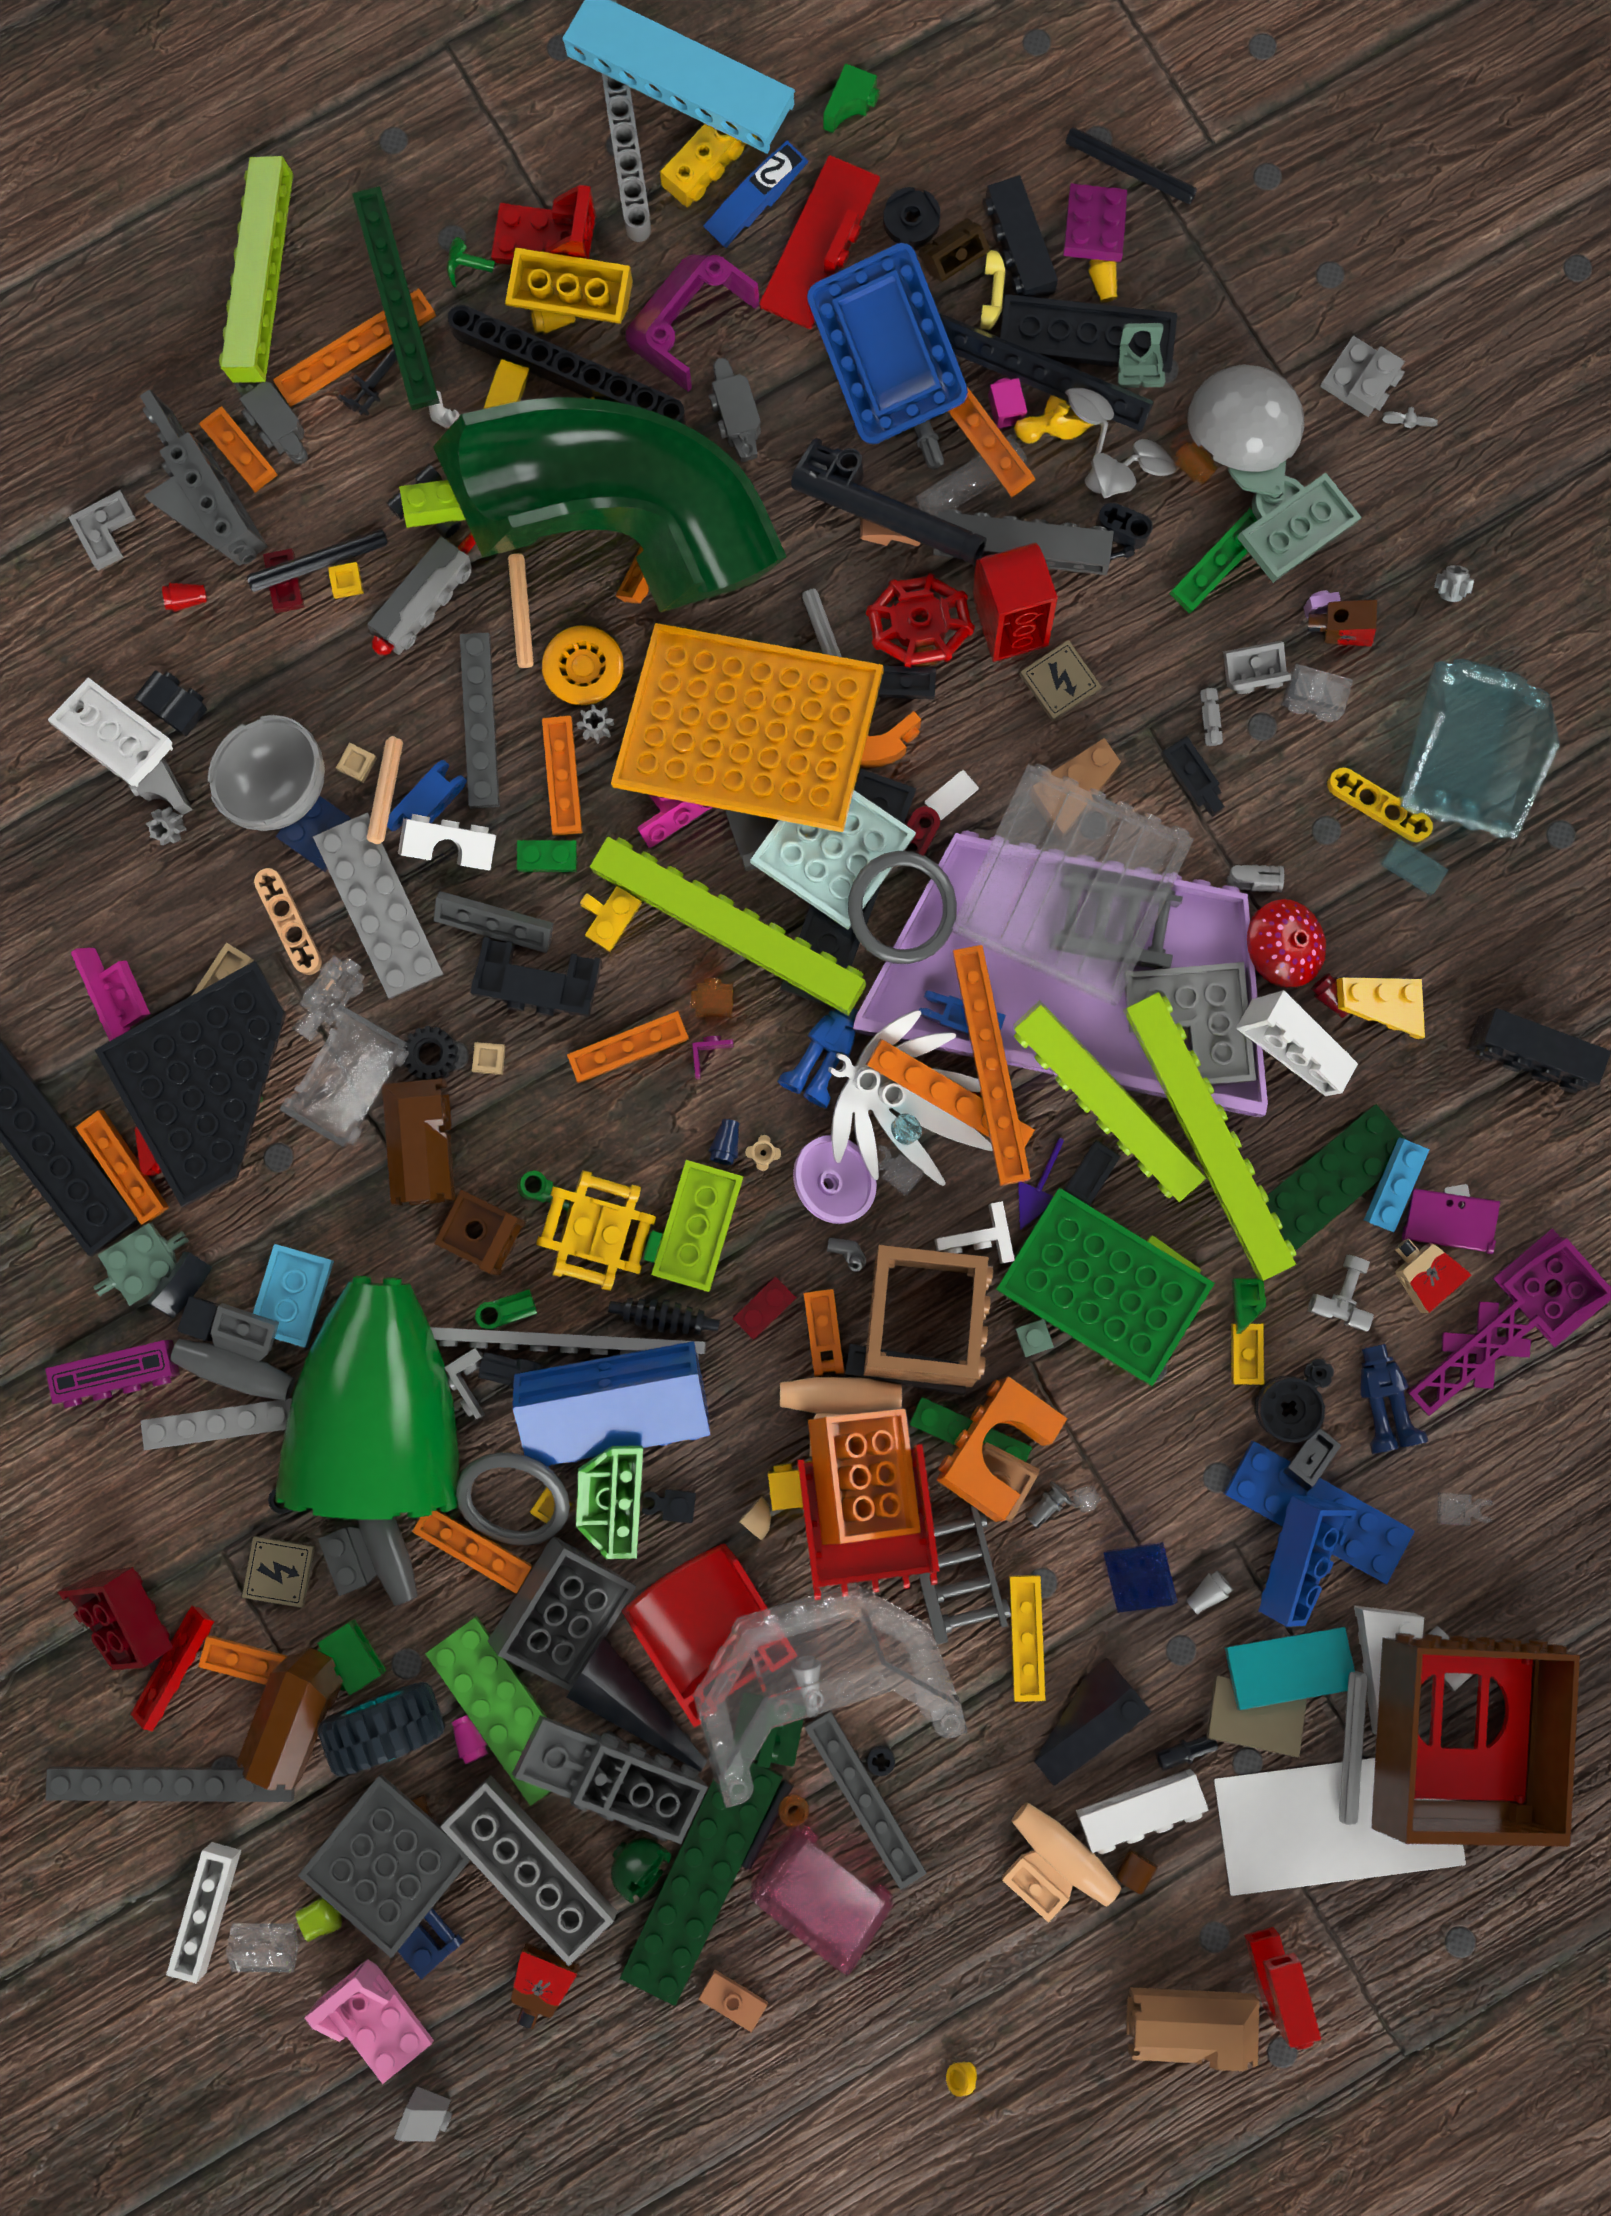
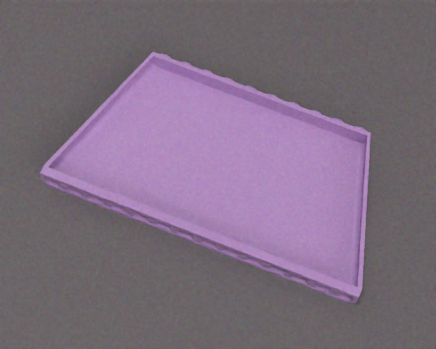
[853,831,1268,1117]

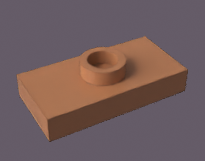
[698,1970,768,2033]

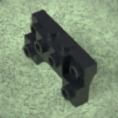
[470,937,602,1017]

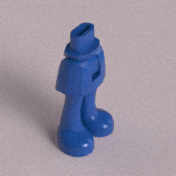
[777,1008,858,1108]

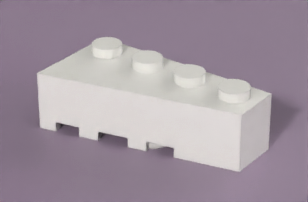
[1236,990,1358,1096]
[1354,1606,1424,1735]

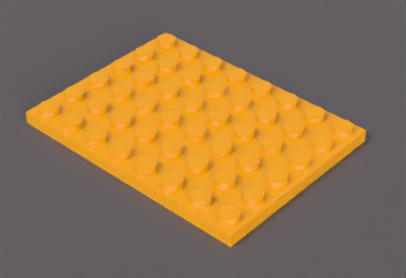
[611,623,884,832]

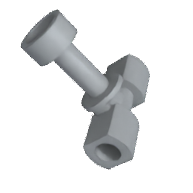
[1307,1255,1374,1331]

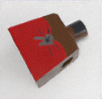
[1308,600,1377,646]
[511,1943,580,2028]

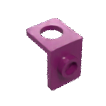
[693,1036,734,1080]

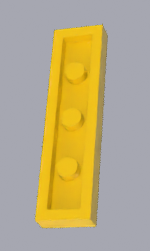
[1009,1575,1045,1702]

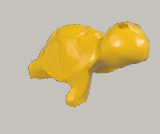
[1014,395,1093,444]

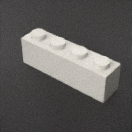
[1076,1769,1209,1854]
[166,1842,241,1983]

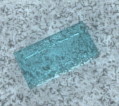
[1381,838,1449,896]

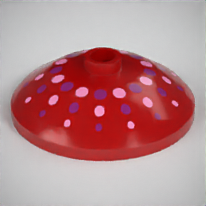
[1247,899,1326,988]

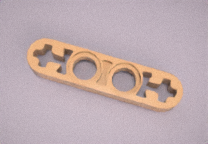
[254,868,322,975]

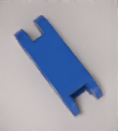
[387,760,467,837]

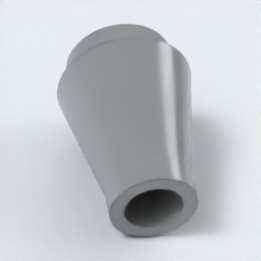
[1186,1571,1233,1614]

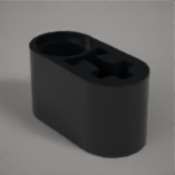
[1095,503,1153,549]

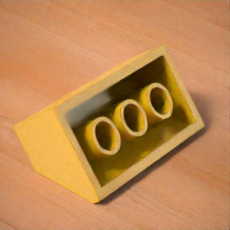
[505,248,633,324]

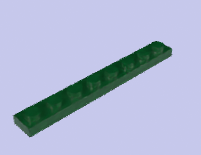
[352,186,440,410]

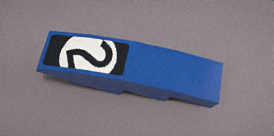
[703,140,809,248]

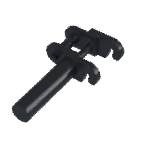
[336,348,397,416]

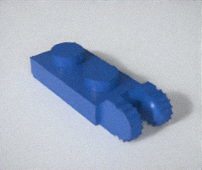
[919,991,1006,1035]

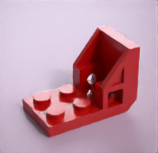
[491,185,596,265]

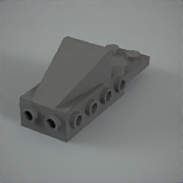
[140,389,268,566]
[512,1715,708,1844]

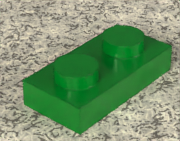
[517,840,577,872]

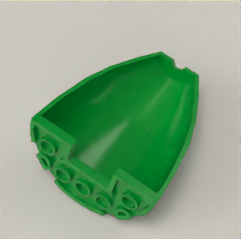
[275,1276,460,1520]

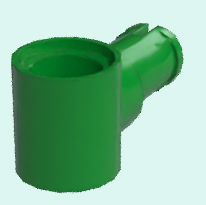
[517,1171,571,1212]

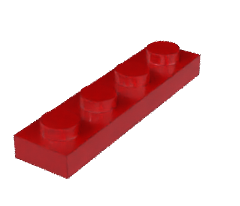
[130,1605,214,1732]

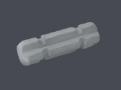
[1200,688,1223,746]

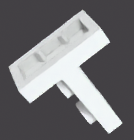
[935,1201,1015,1264]

